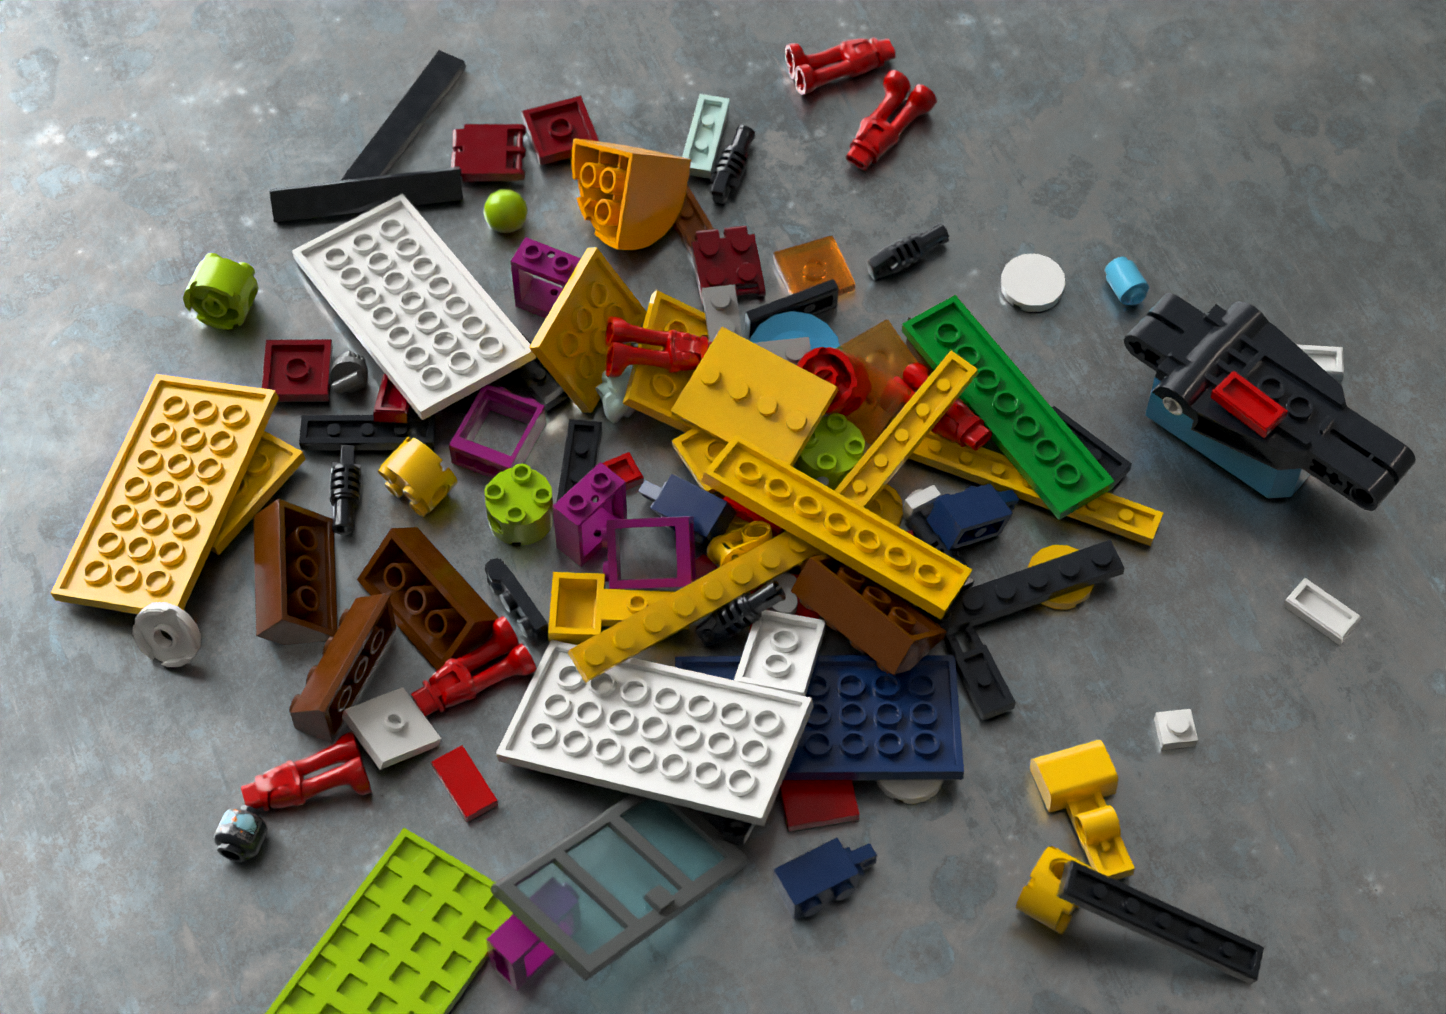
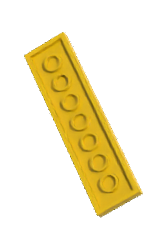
[701,434,973,619]

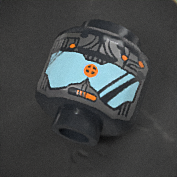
[213,805,268,862]

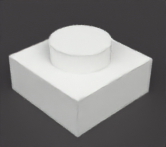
[903,485,941,520]
[1154,709,1198,750]

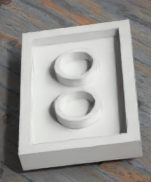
[734,610,826,696]

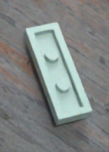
[682,94,730,179]

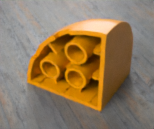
[572,138,691,250]

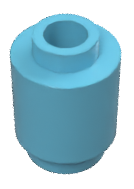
[1105,257,1149,305]

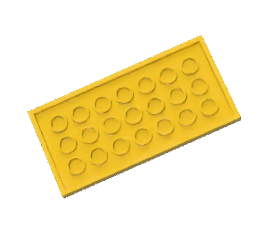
[51,374,279,614]

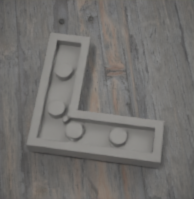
[702,285,811,365]

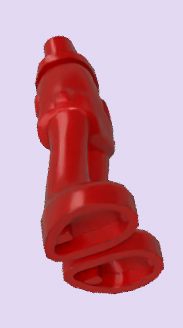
[785,37,896,95]
[845,70,937,170]
[605,316,712,378]
[880,362,992,451]
[410,616,537,717]
[241,731,372,811]

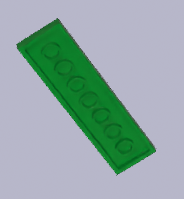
[901,295,1115,520]

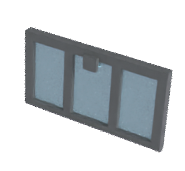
[491,794,749,981]

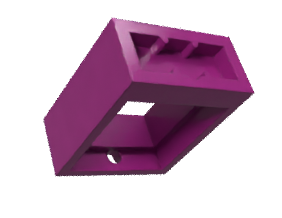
[510,237,581,318]
[449,385,546,479]
[552,462,627,567]
[601,516,696,589]
[486,879,581,991]

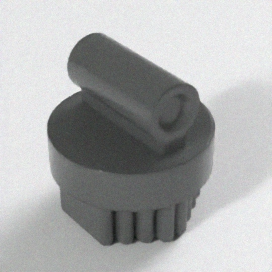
[330,351,368,394]

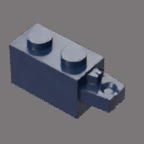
[638,474,737,546]
[927,483,1020,550]
[772,837,877,919]

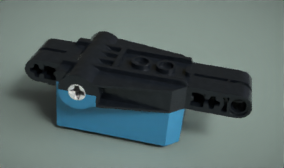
[1124,293,1416,511]

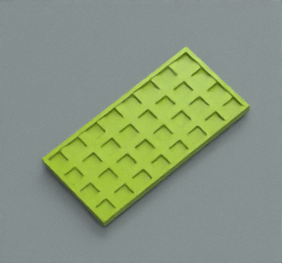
[265,828,513,1014]

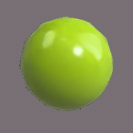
[483,190,528,233]

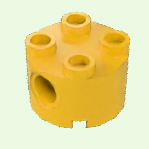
[378,437,458,517]
[1015,845,1096,934]

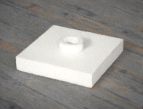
[342,687,441,770]

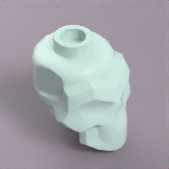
[595,365,635,423]

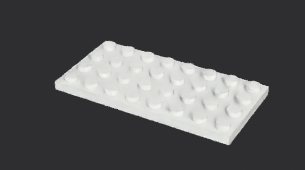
[292,194,536,420]
[496,639,814,826]

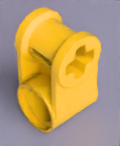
[707,521,773,567]

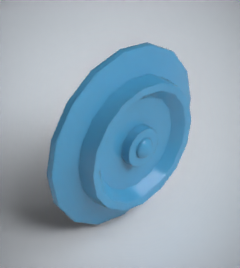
[750,311,841,350]

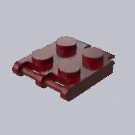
[451,124,527,181]
[691,225,766,304]

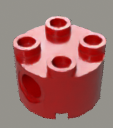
[797,347,872,416]

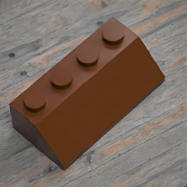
[254,499,337,645]
[357,527,499,670]
[791,554,947,675]
[289,593,397,744]

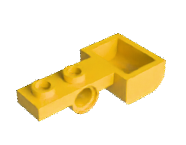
[548,572,689,645]
[1030,740,1135,880]

